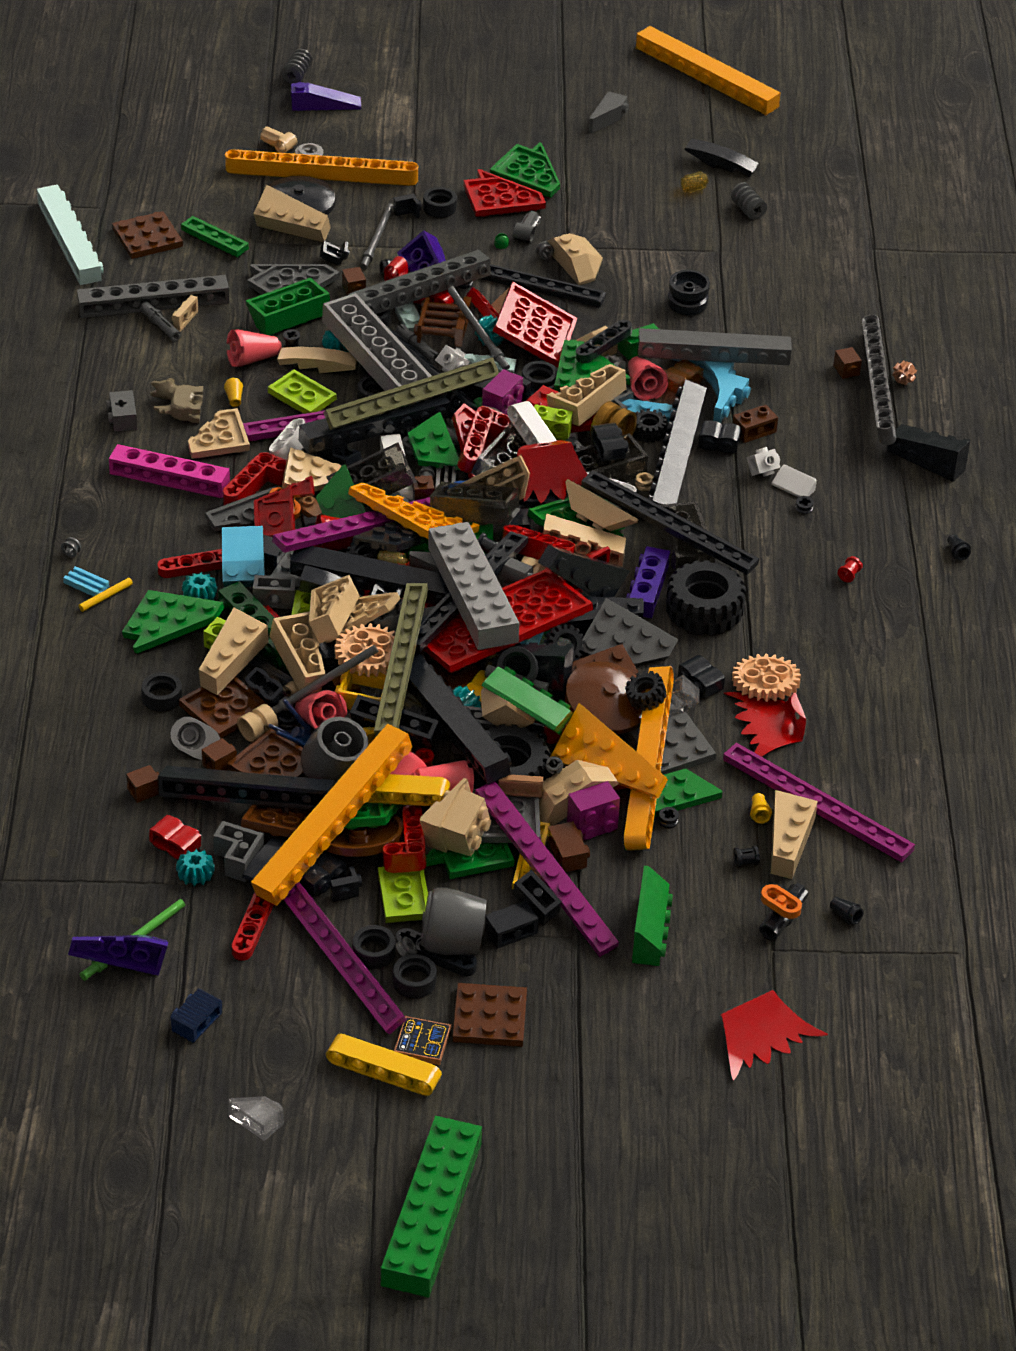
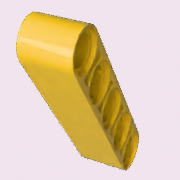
[368,774,450,806]
[326,1034,442,1096]

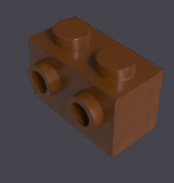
[732,404,778,443]
[547,821,590,872]

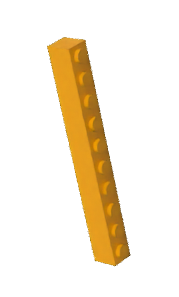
[636,26,780,115]
[251,724,412,906]

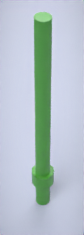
[80,899,185,981]

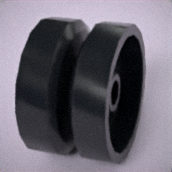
[667,270,710,315]

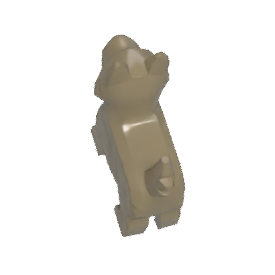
[150,378,203,423]

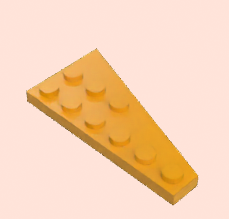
[348,482,480,539]
[550,703,668,798]

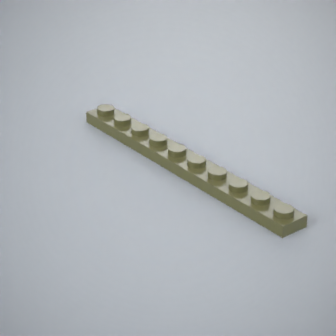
[323,357,499,430]
[374,583,428,737]

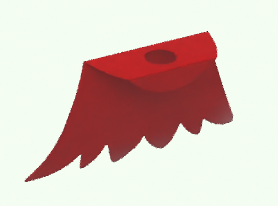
[504,440,588,509]
[724,692,806,757]
[720,990,828,1080]

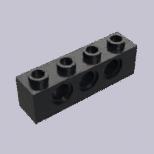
[350,694,440,750]

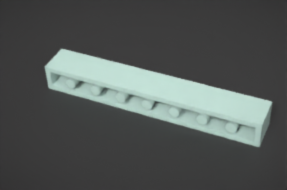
[37,185,104,285]

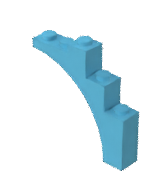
[672,359,751,423]

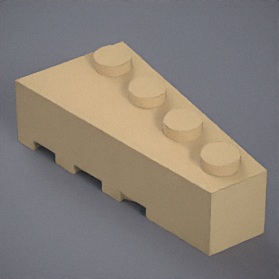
[547,364,626,426]
[543,514,626,567]
[309,575,359,644]
[199,608,269,695]
[270,612,325,693]
[771,790,818,879]

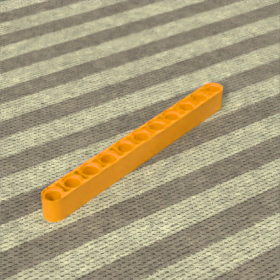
[225,150,418,186]
[624,666,674,851]

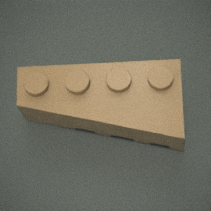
[254,185,331,242]

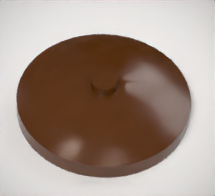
[564,661,646,735]
[325,814,404,857]

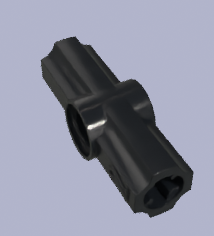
[759,883,808,941]

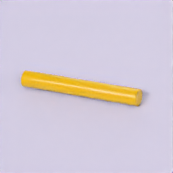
[78,578,133,612]

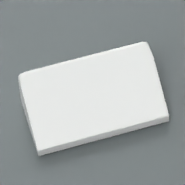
[772,464,816,497]

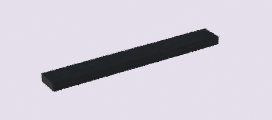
[480,264,606,307]

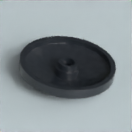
[269,176,335,215]

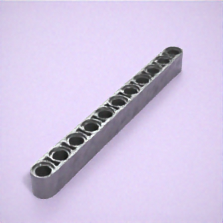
[862,315,896,445]

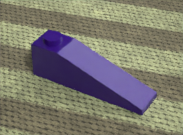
[291,82,361,111]
[397,230,446,272]
[68,935,168,975]

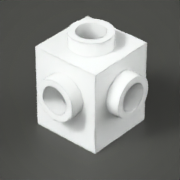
[435,345,470,372]
[747,447,780,477]

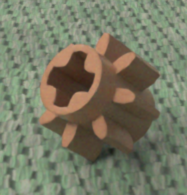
[892,360,917,385]

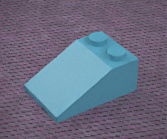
[222,526,265,588]

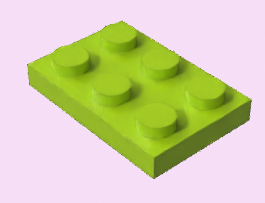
[268,369,337,414]
[378,867,428,923]

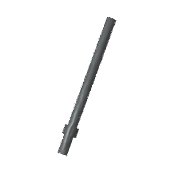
[360,203,393,270]
[447,286,510,370]
[272,644,379,715]

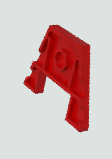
[254,476,317,547]

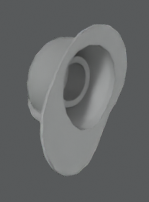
[170,717,220,760]

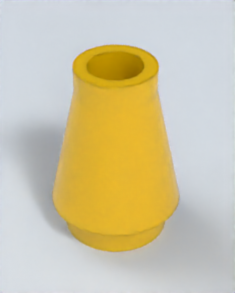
[224,378,243,407]
[750,793,772,824]

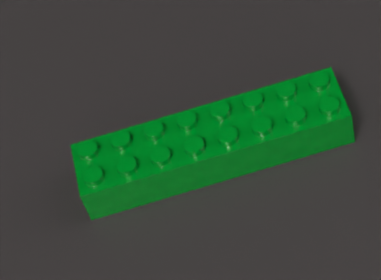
[381,1116,482,1297]

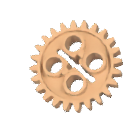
[335,623,395,677]
[732,654,801,702]

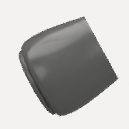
[300,717,368,784]
[421,887,487,955]

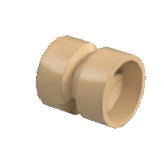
[237,704,278,742]

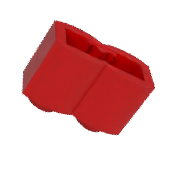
[149,815,201,860]

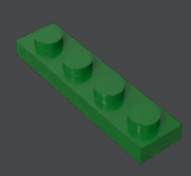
[181,216,249,257]

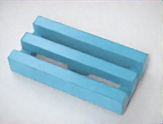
[63,566,109,596]

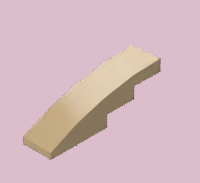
[277,347,358,373]

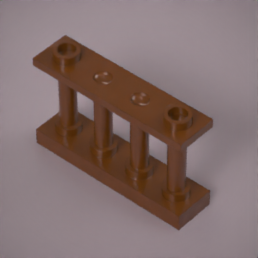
[414,296,471,347]

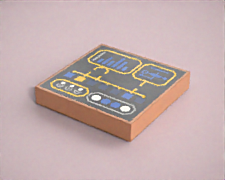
[394,1016,451,1065]

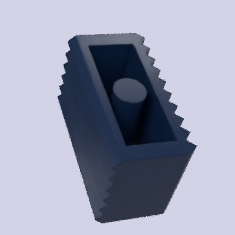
[170,988,222,1043]

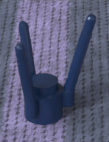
[268,699,312,748]

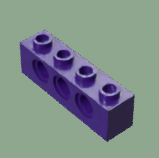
[626,546,670,618]

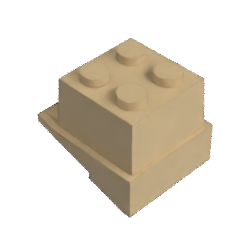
[420,778,491,856]

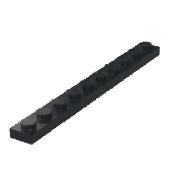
[581,470,759,575]
[415,531,528,652]

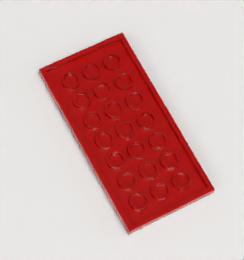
[423,569,593,673]

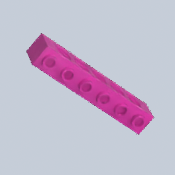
[109,444,230,498]

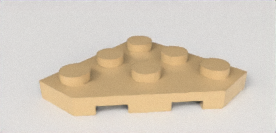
[188,408,250,459]
[281,448,341,491]
[335,592,401,640]

